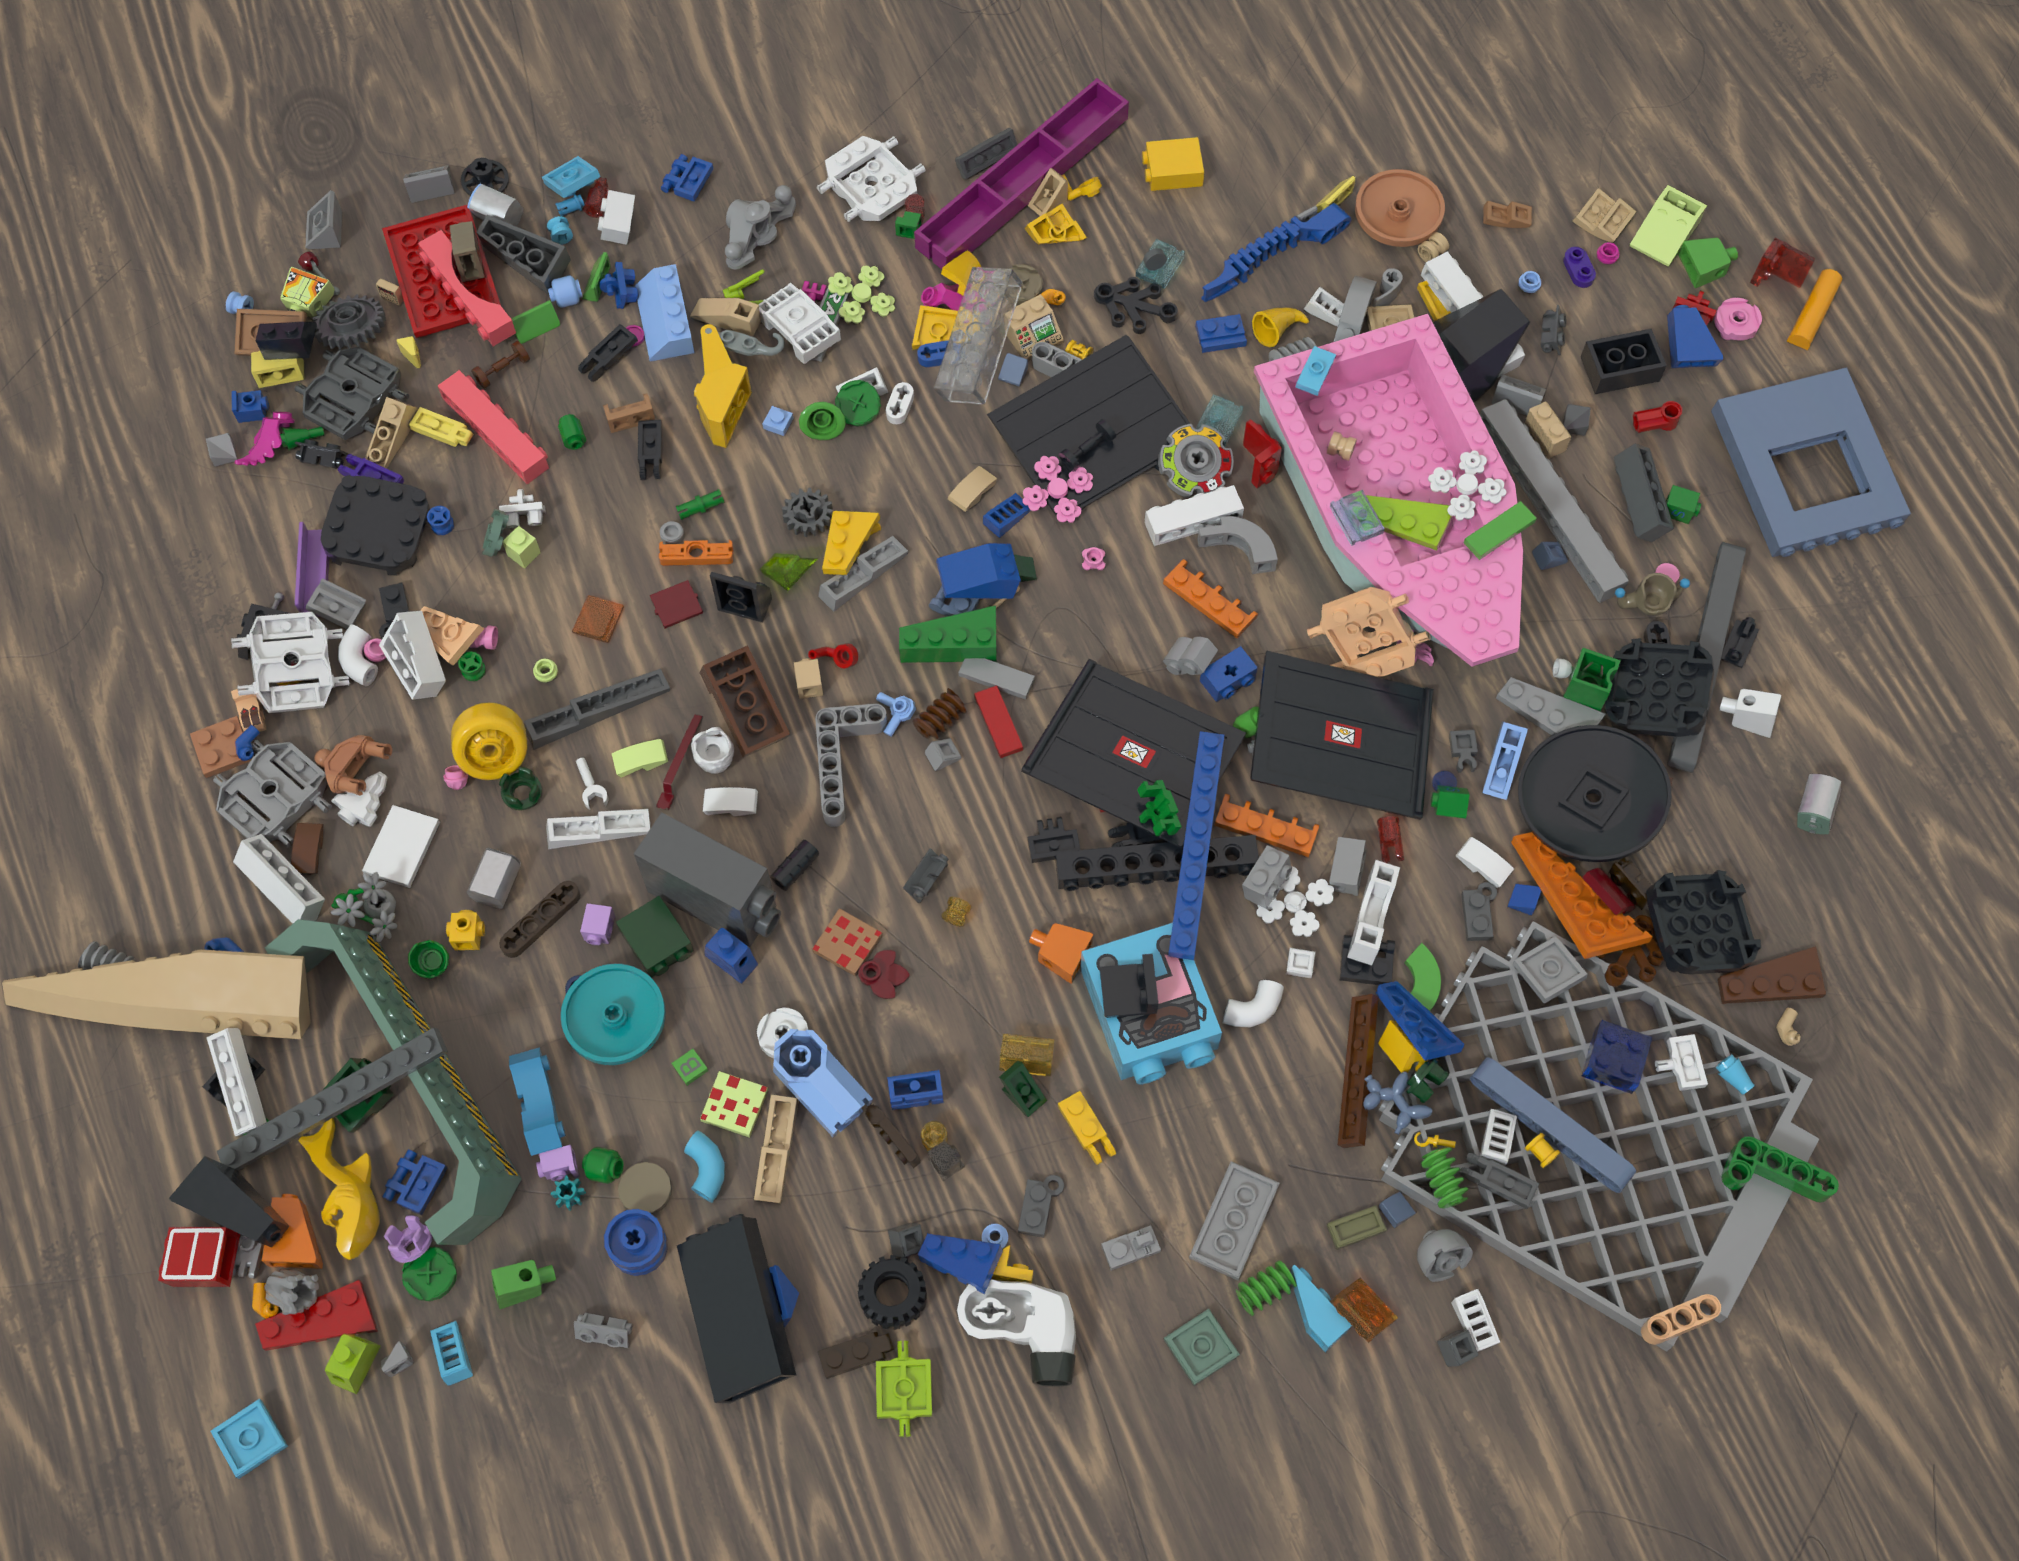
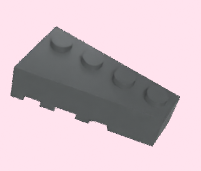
[476,215,571,296]

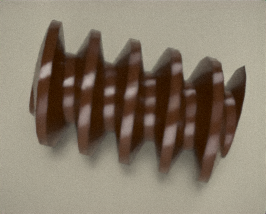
[912,688,967,740]

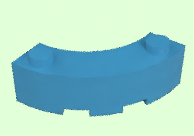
[509,1047,566,1156]

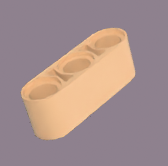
[1641,1294,1721,1345]

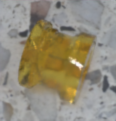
[941,897,972,927]
[921,1121,948,1152]

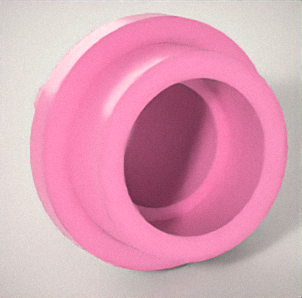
[443,765,469,790]

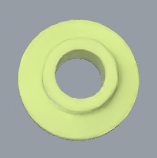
[533,659,558,682]

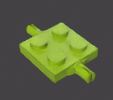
[876,1341,932,1437]

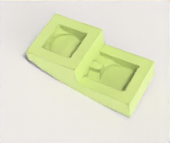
[612,739,668,778]

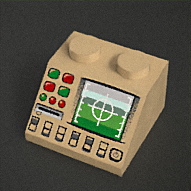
[1002,294,1064,360]

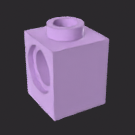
[580,903,615,945]

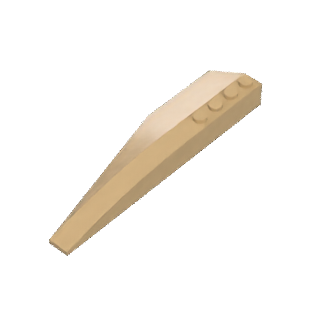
[2,950,311,1039]

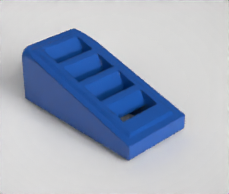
[983,493,1031,538]

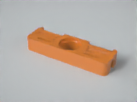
[659,540,734,566]

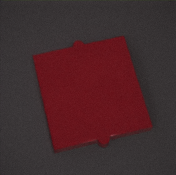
[650,580,703,629]

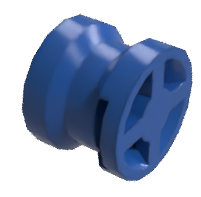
[427,506,454,535]

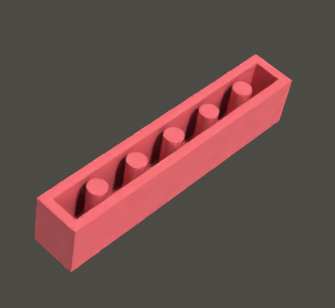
[438,370,549,484]

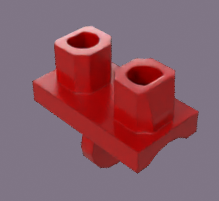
[1673,290,1717,326]

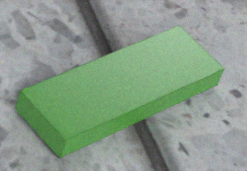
[1463,501,1537,560]

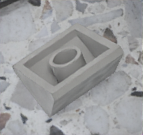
[403,165,455,203]
[305,190,342,249]
[1492,375,1546,416]

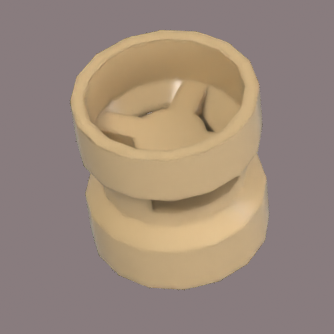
[1418,232,1449,262]
[1327,431,1357,461]

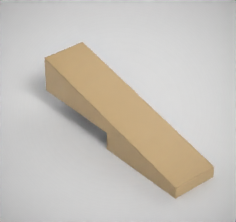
[754,1095,799,1203]

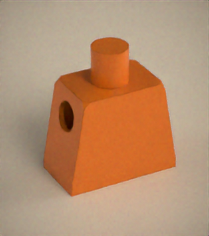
[1029,923,1093,984]

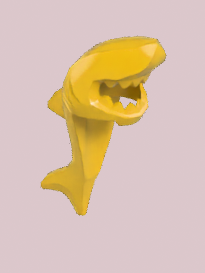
[298,1117,380,1260]

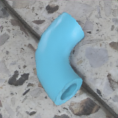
[684,1131,725,1203]

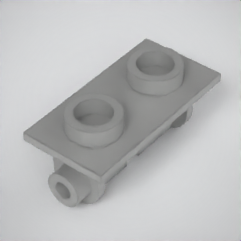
[574,1312,633,1348]

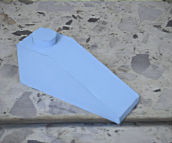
[1482,721,1528,800]

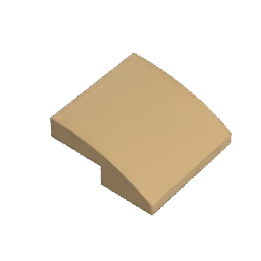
[1573,188,1636,243]

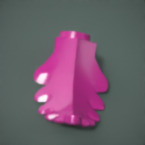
[921,283,1001,314]
[235,412,294,466]

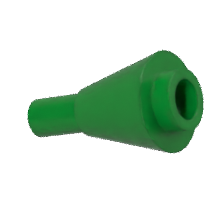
[280,427,324,451]

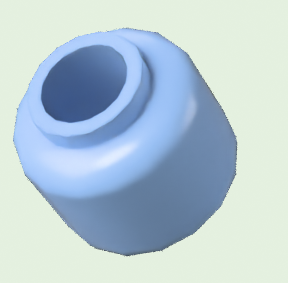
[548,276,583,308]

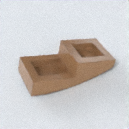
[1483,201,1532,228]

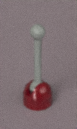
[298,251,340,296]

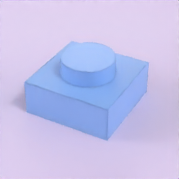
[762,406,794,436]

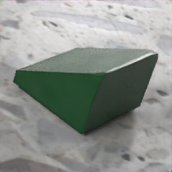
[1014,555,1037,582]

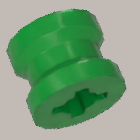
[458,651,486,682]

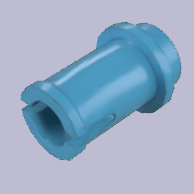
[555,194,585,217]

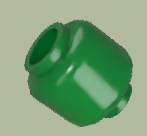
[582,1147,624,1184]

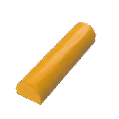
[1787,269,1842,350]

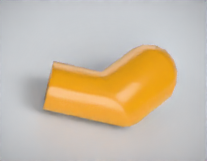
[1039,289,1066,306]

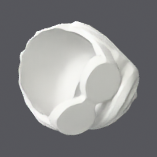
[691,727,734,774]

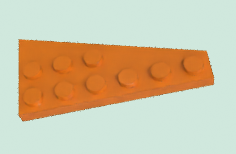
[1511,832,1653,959]

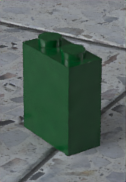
[616,896,694,978]

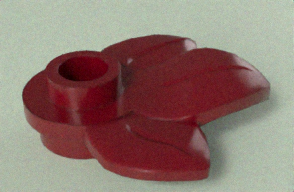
[858,950,910,999]

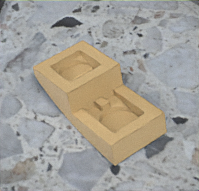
[948,466,997,512]

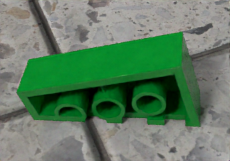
[899,605,997,663]

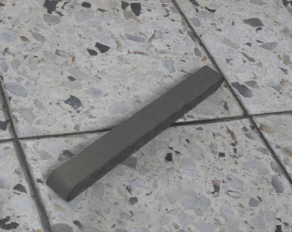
[1667,542,1746,773]

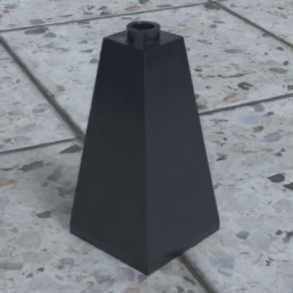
[169,1156,290,1248]

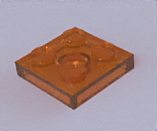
[1330,1277,1398,1343]

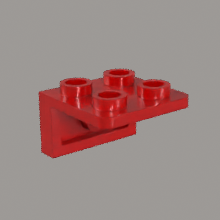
[1243,419,1282,489]

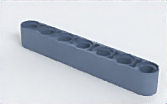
[1470,1057,1636,1193]

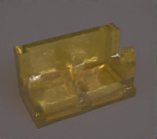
[999,1034,1055,1076]

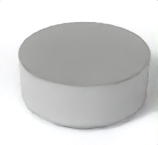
[660,521,684,544]

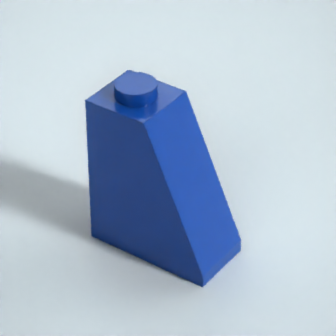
[1667,305,1723,368]

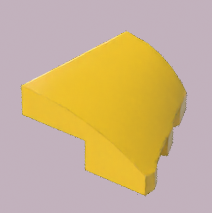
[1025,204,1087,245]
[941,250,983,302]

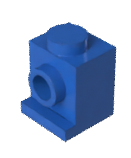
[232,390,269,423]

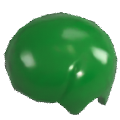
[408,940,449,979]

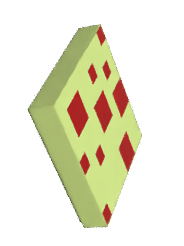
[700,1071,768,1138]

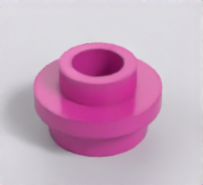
[1596,242,1620,264]

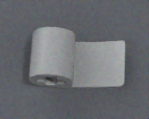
[1372,269,1403,307]

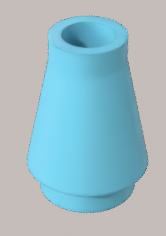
[1716,1054,1755,1095]

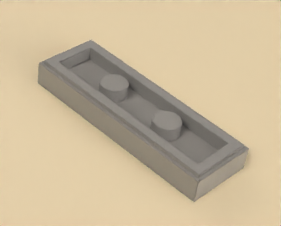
[958,658,1035,700]

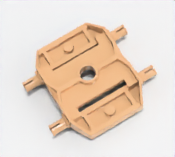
[1307,587,1431,677]

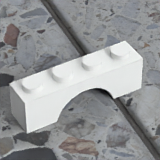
[1347,860,1400,965]

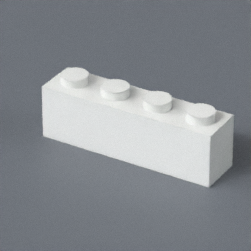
[1145,485,1244,546]
[233,834,325,923]

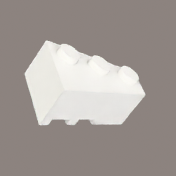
[379,611,446,700]

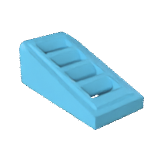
[430,1321,473,1385]

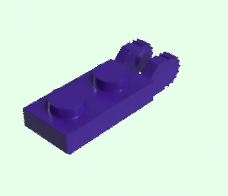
[337,454,404,484]

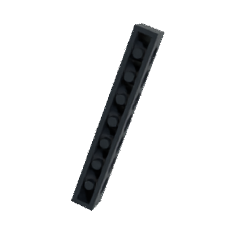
[1055,835,1259,891]

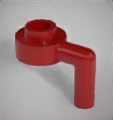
[808,643,858,669]

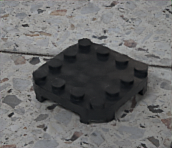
[321,475,430,575]
[1605,638,1714,737]
[1646,870,1761,975]

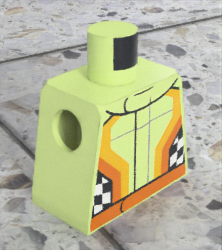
[281,267,335,318]

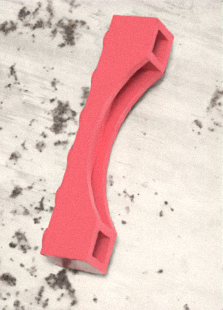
[418,230,516,346]

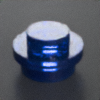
[1432,771,1457,792]

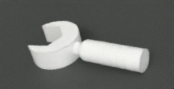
[576,758,609,810]

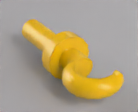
[1414,1132,1456,1148]

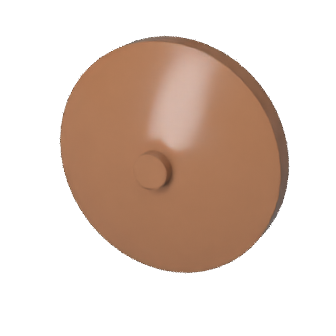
[1355,169,1445,247]

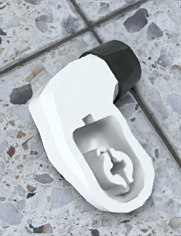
[957,1279,1076,1386]

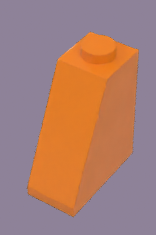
[262,1194,323,1269]

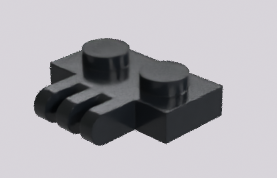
[1027,817,1081,863]

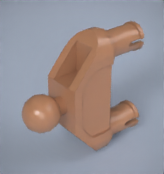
[314,735,392,796]

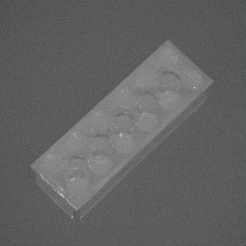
[934,267,1023,404]

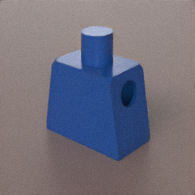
[705,927,758,984]

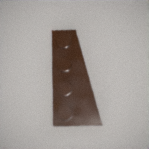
[1717,946,1826,1004]

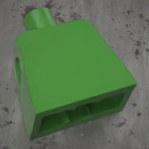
[1678,238,1738,288]
[491,1260,556,1310]

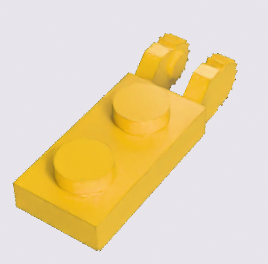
[1058,1091,1116,1165]

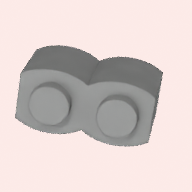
[1163,637,1218,675]

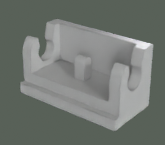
[1329,837,1367,896]

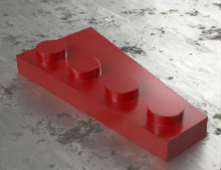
[255,1280,378,1351]

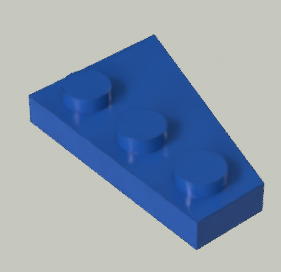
[918,1233,1003,1295]

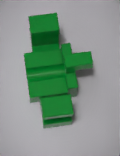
[1137,780,1182,836]

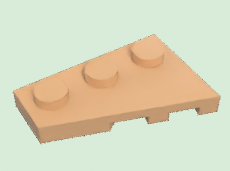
[420,606,484,666]

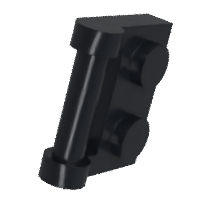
[1339,935,1395,985]

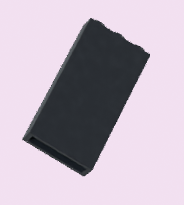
[677,1214,796,1404]

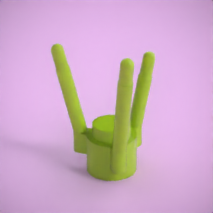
[722,269,765,304]

